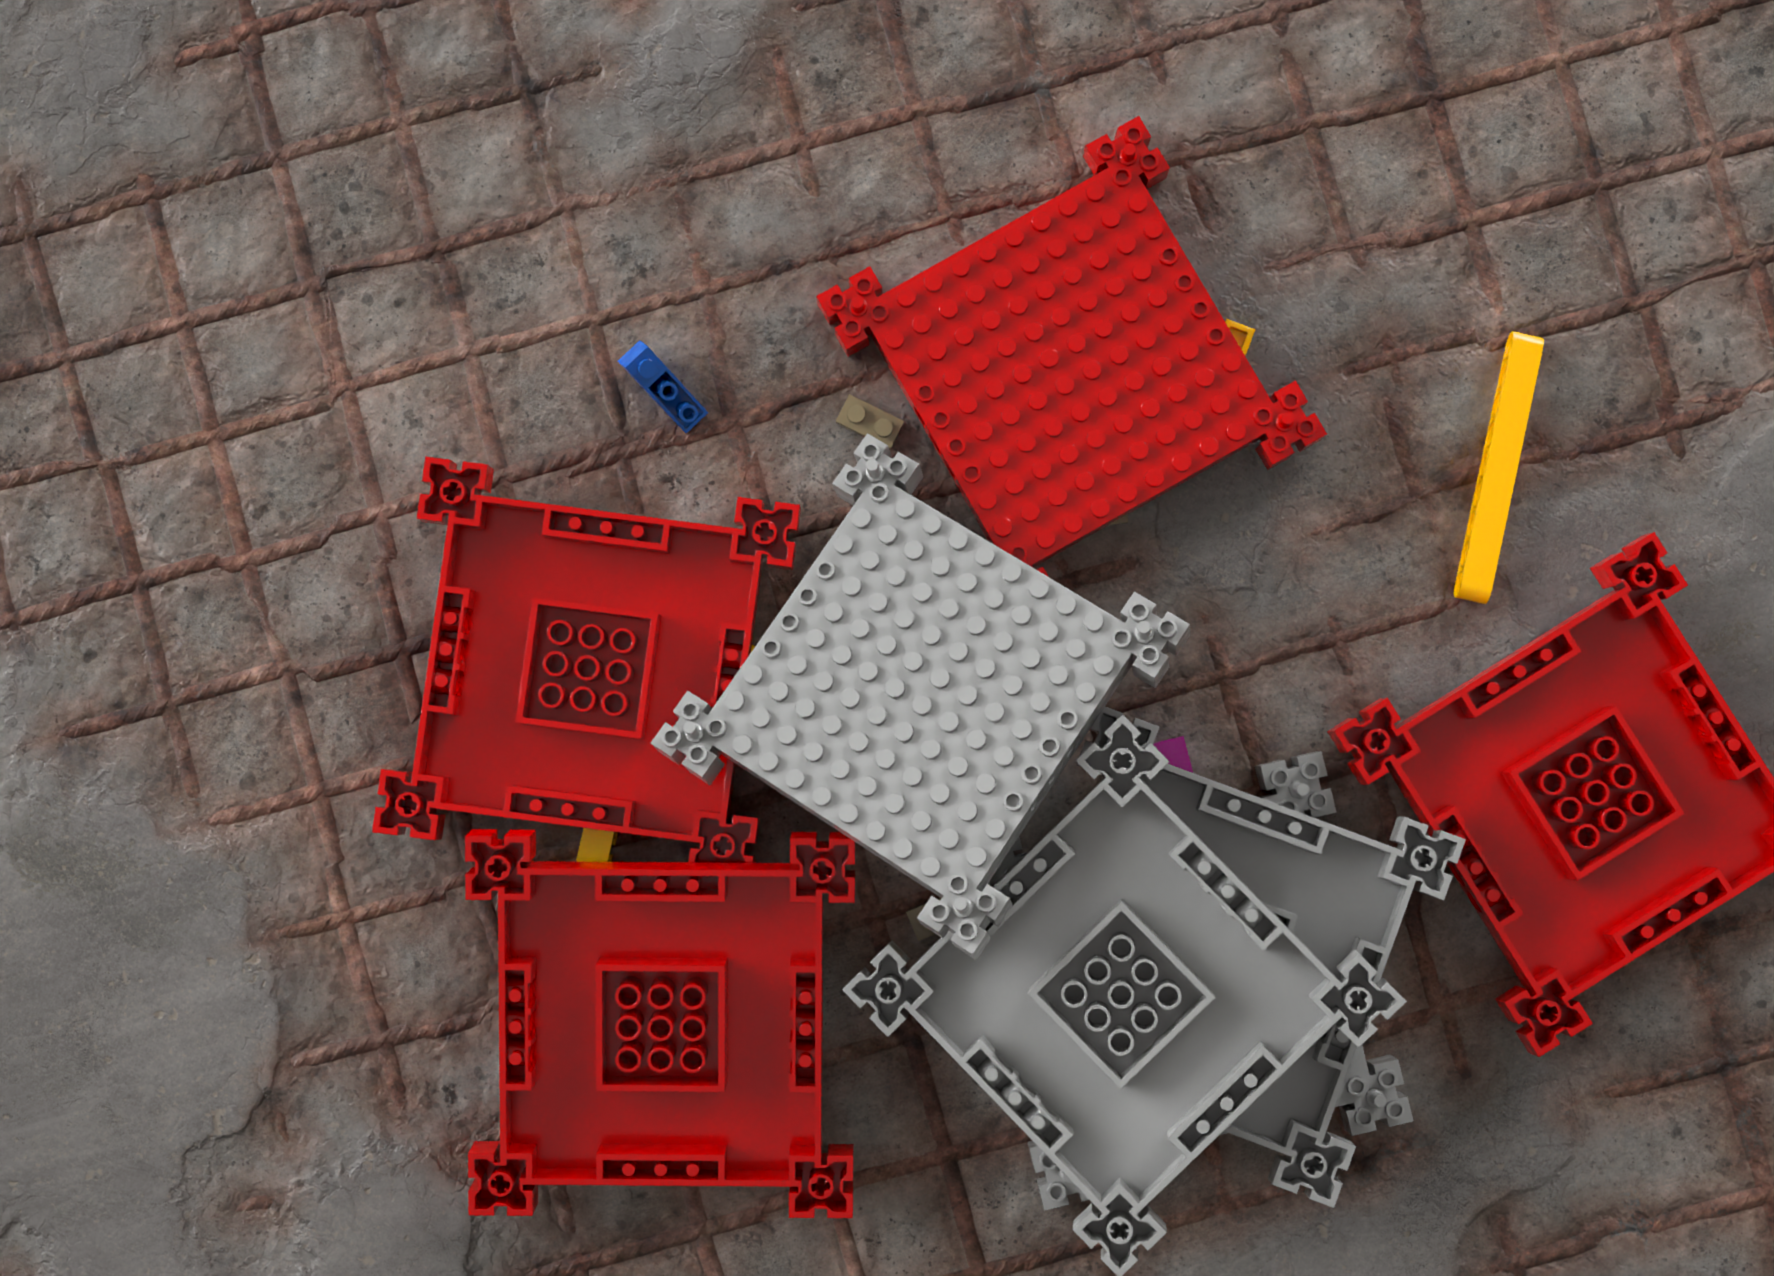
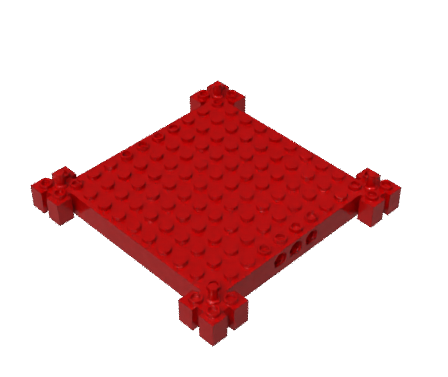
[816,116,1327,577]
[372,456,801,863]
[1327,532,1774,1057]
[465,829,856,1218]

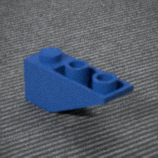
[618,340,708,433]

